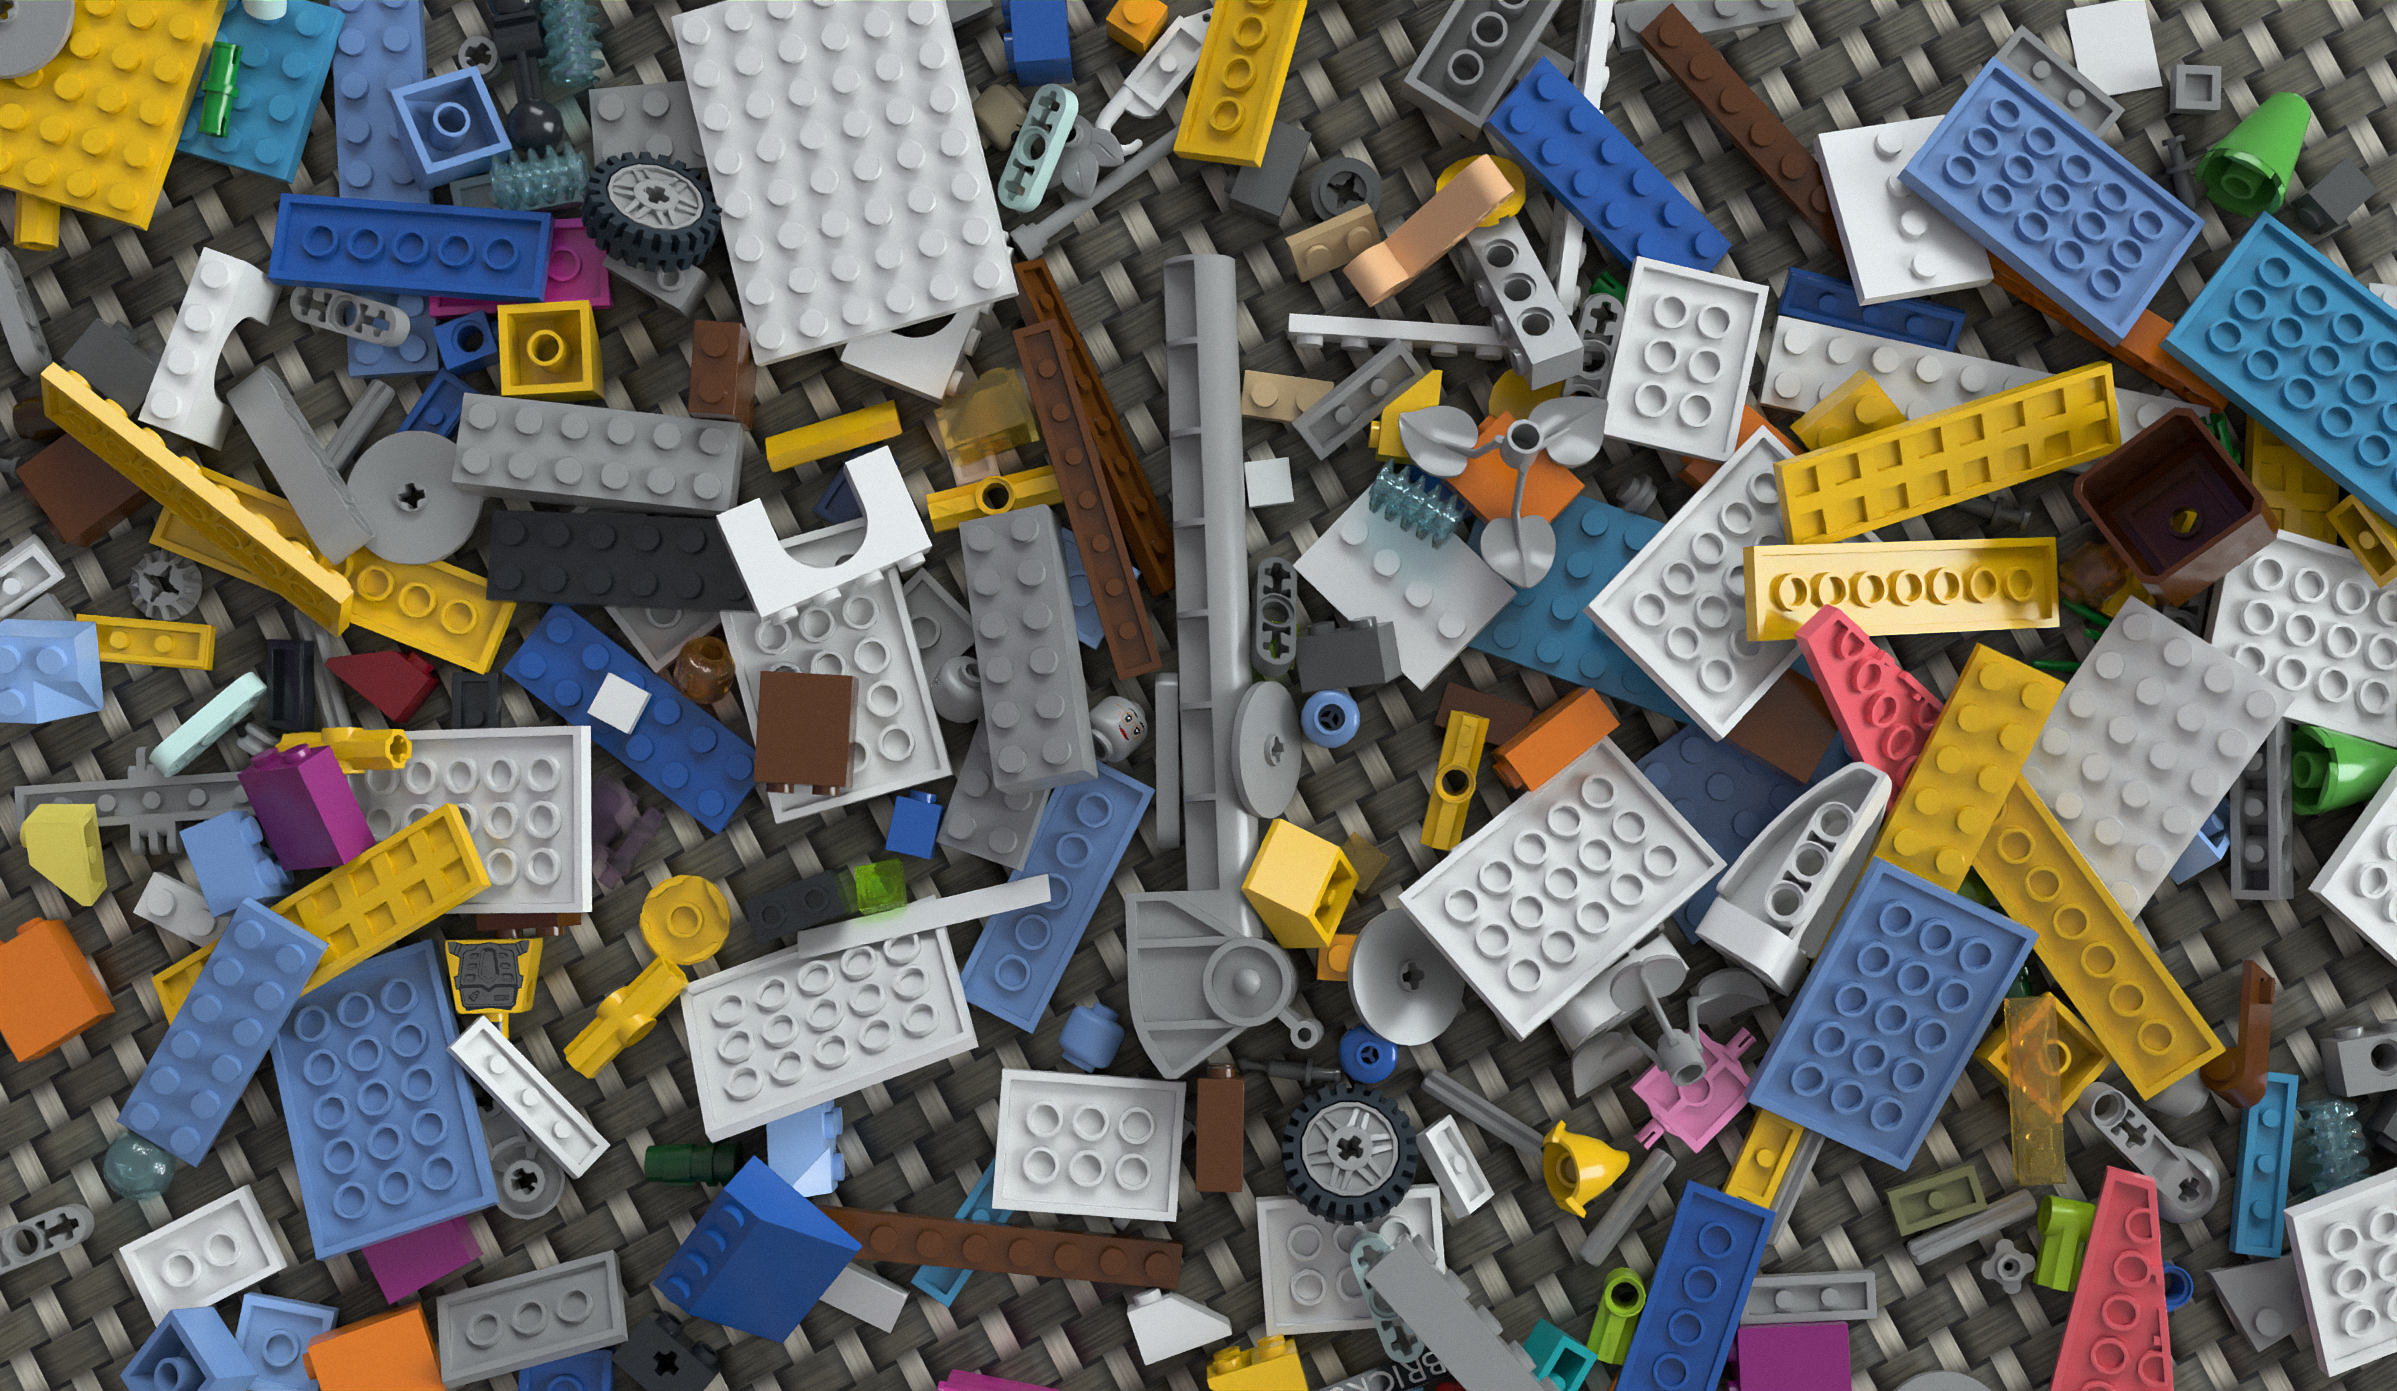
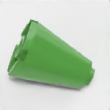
[2196,92,2311,218]
[2291,724,2397,815]

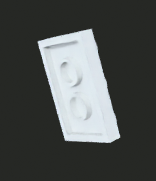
[119,1184,288,1328]

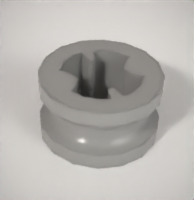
[458,36,503,81]
[236,723,281,756]

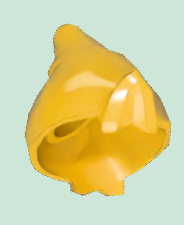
[1542,1120,1630,1218]

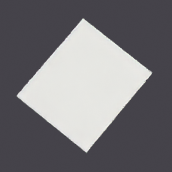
[2066,0,2162,96]

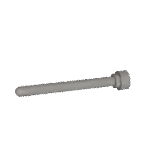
[1008,124,1180,261]

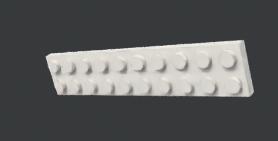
[1757,315,2212,474]

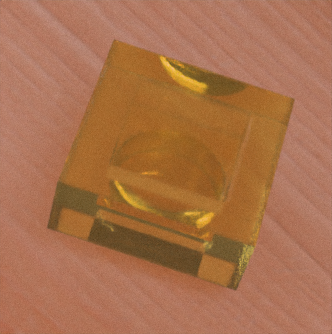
[1341,831,1390,895]

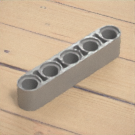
[226,365,375,565]

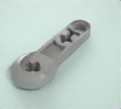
[469,1074,566,1220]
[2078,1082,2220,1224]

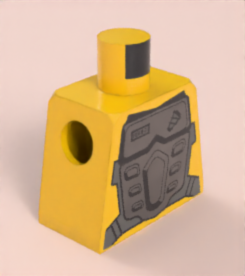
[445,937,543,1039]

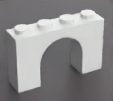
[840,231,1014,406]
[138,247,284,451]
[716,445,932,626]

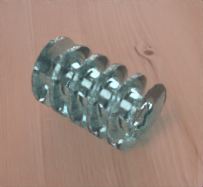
[540,0,605,87]
[490,141,591,210]
[1369,456,1470,550]
[2296,1098,2372,1197]

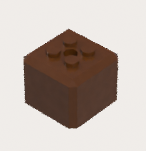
[2073,407,2279,608]

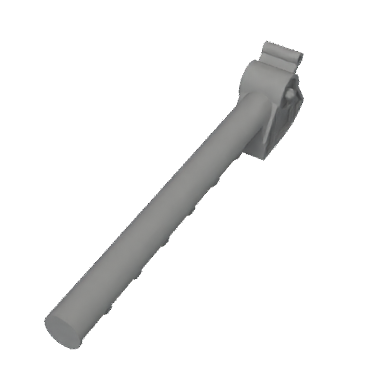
[1125,254,1324,1079]

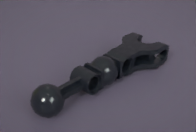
[486,0,564,156]

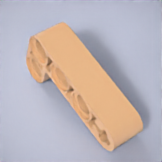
[1343,154,1515,307]

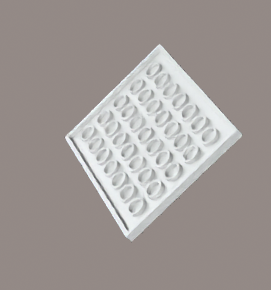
[671,0,1019,367]

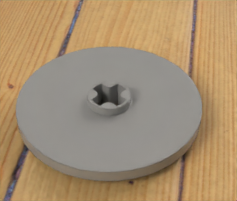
[0,0,75,79]
[347,431,483,566]
[1231,681,1302,819]
[1348,908,1465,1046]

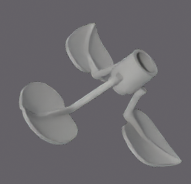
[1398,396,1609,589]
[1571,954,1770,1098]

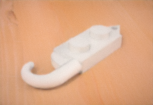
[1095,8,1213,156]

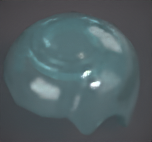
[103,1130,178,1201]

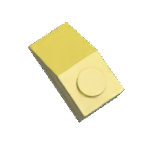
[20,804,107,906]

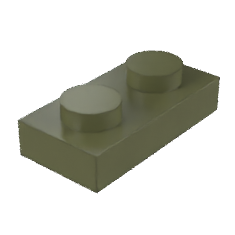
[1882,1162,1988,1237]

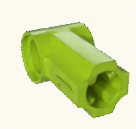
[2033,1194,2096,1292]
[1586,1267,1646,1365]

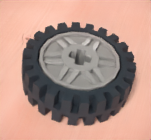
[582,152,722,273]
[1281,1083,1418,1226]

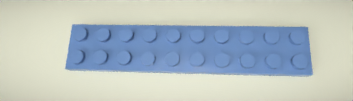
[330,0,443,379]

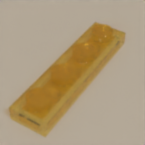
[2004,996,2066,1186]

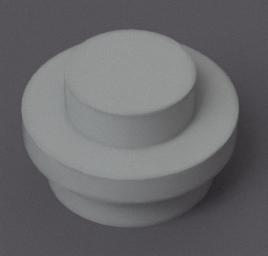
[1616,473,1658,515]

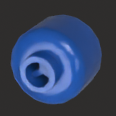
[1338,1023,1398,1084]

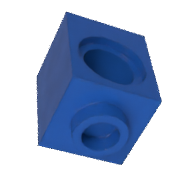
[432,309,500,378]
[885,789,946,859]

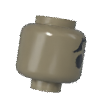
[972,84,1031,151]

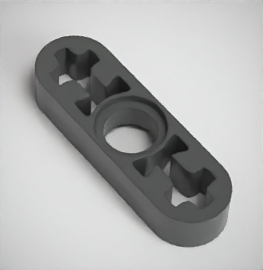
[1250,557,1297,677]

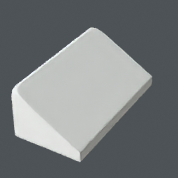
[0,534,65,621]
[819,1262,910,1333]

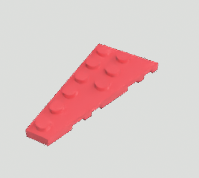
[1794,604,1944,824]
[2048,1165,2174,1391]

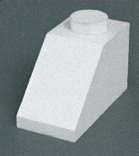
[1127,1288,1232,1366]

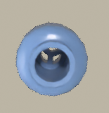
[1300,689,1360,748]
[1058,1002,1126,1073]

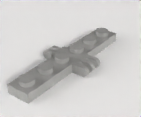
[14,746,257,856]

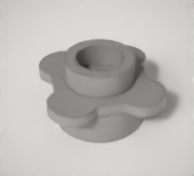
[1980,1239,2036,1294]

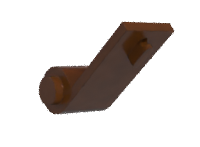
[2199,960,2276,1109]

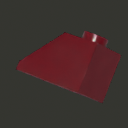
[324,650,441,723]

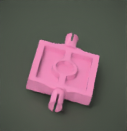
[1629,1027,1757,1154]

